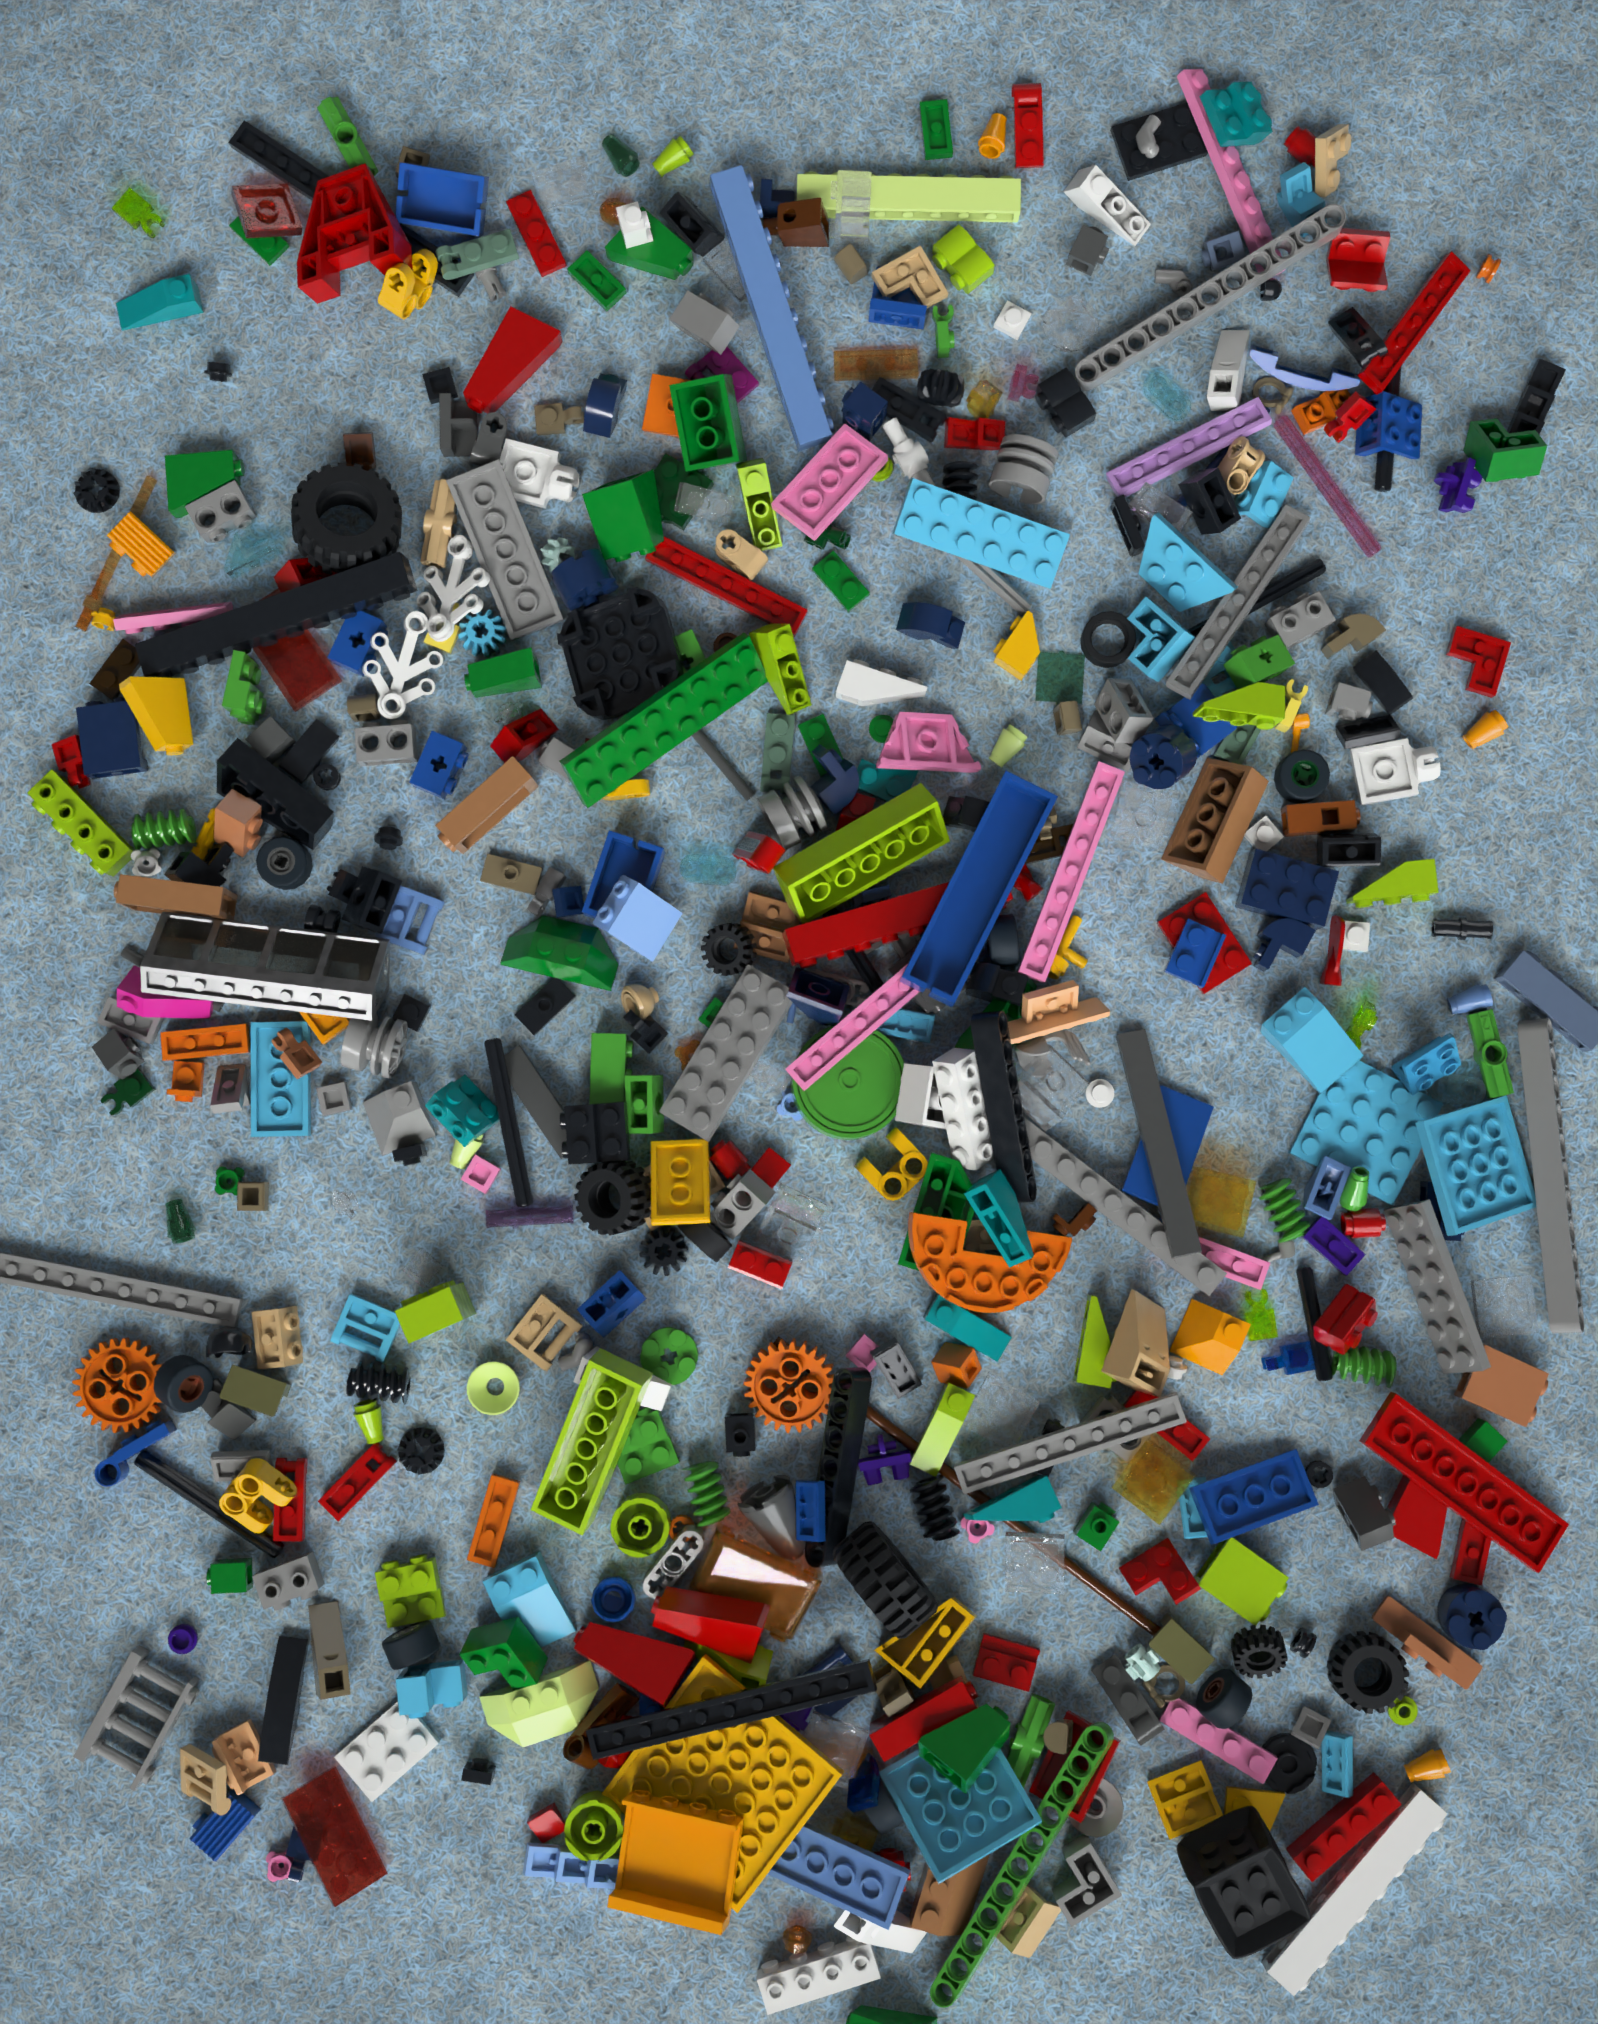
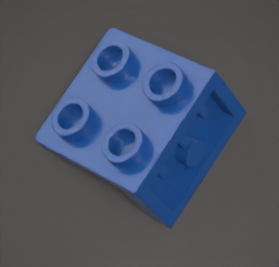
[868,267,927,330]
[1355,391,1422,459]
[1155,683,1237,759]

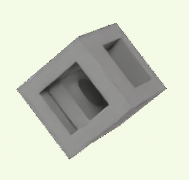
[1325,682,1373,721]

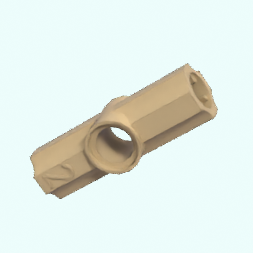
[420,479,457,569]

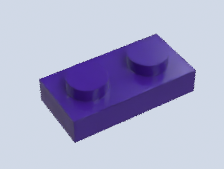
[1301,1215,1366,1276]

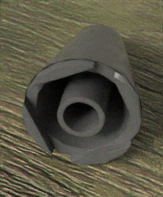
[737,1475,806,1561]

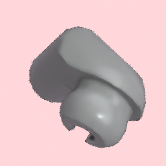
[1136,115,1161,158]
[1154,269,1192,297]
[558,1333,593,1371]

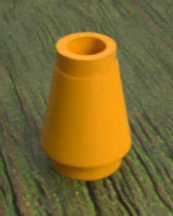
[978,113,1007,159]
[1462,710,1508,750]
[1404,1748,1451,1783]

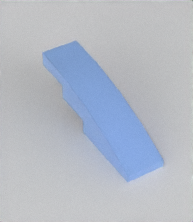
[523,1842,620,1889]

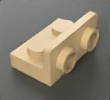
[251,1306,303,1369]

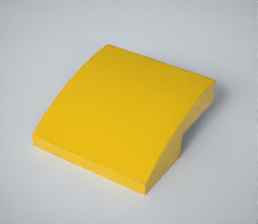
[1147,1760,1223,1840]

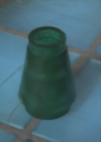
[602,134,640,177]
[165,1199,196,1244]

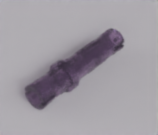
[486,1205,574,1229]

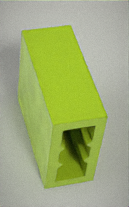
[1194,1537,1289,1626]

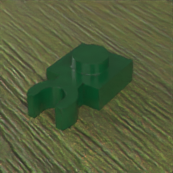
[100,1067,156,1115]

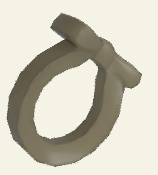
[1252,377,1294,415]
[1142,1665,1186,1708]

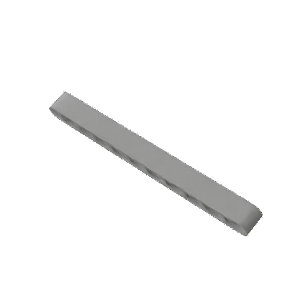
[1074,204,1346,391]
[1518,1018,1584,1333]

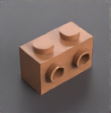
[214,789,263,857]

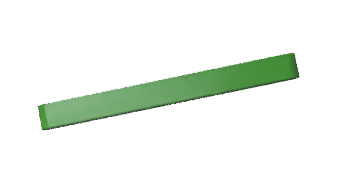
[930,1722,1114,2008]

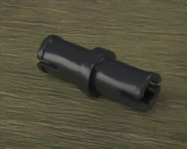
[1432,917,1493,940]

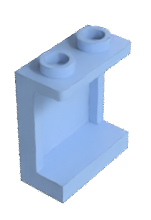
[593,875,682,962]

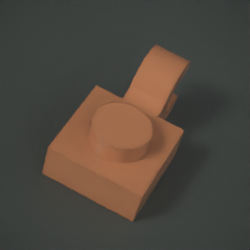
[272,1027,322,1079]

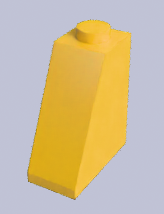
[119,676,193,756]

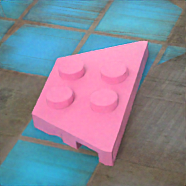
[876,712,981,773]

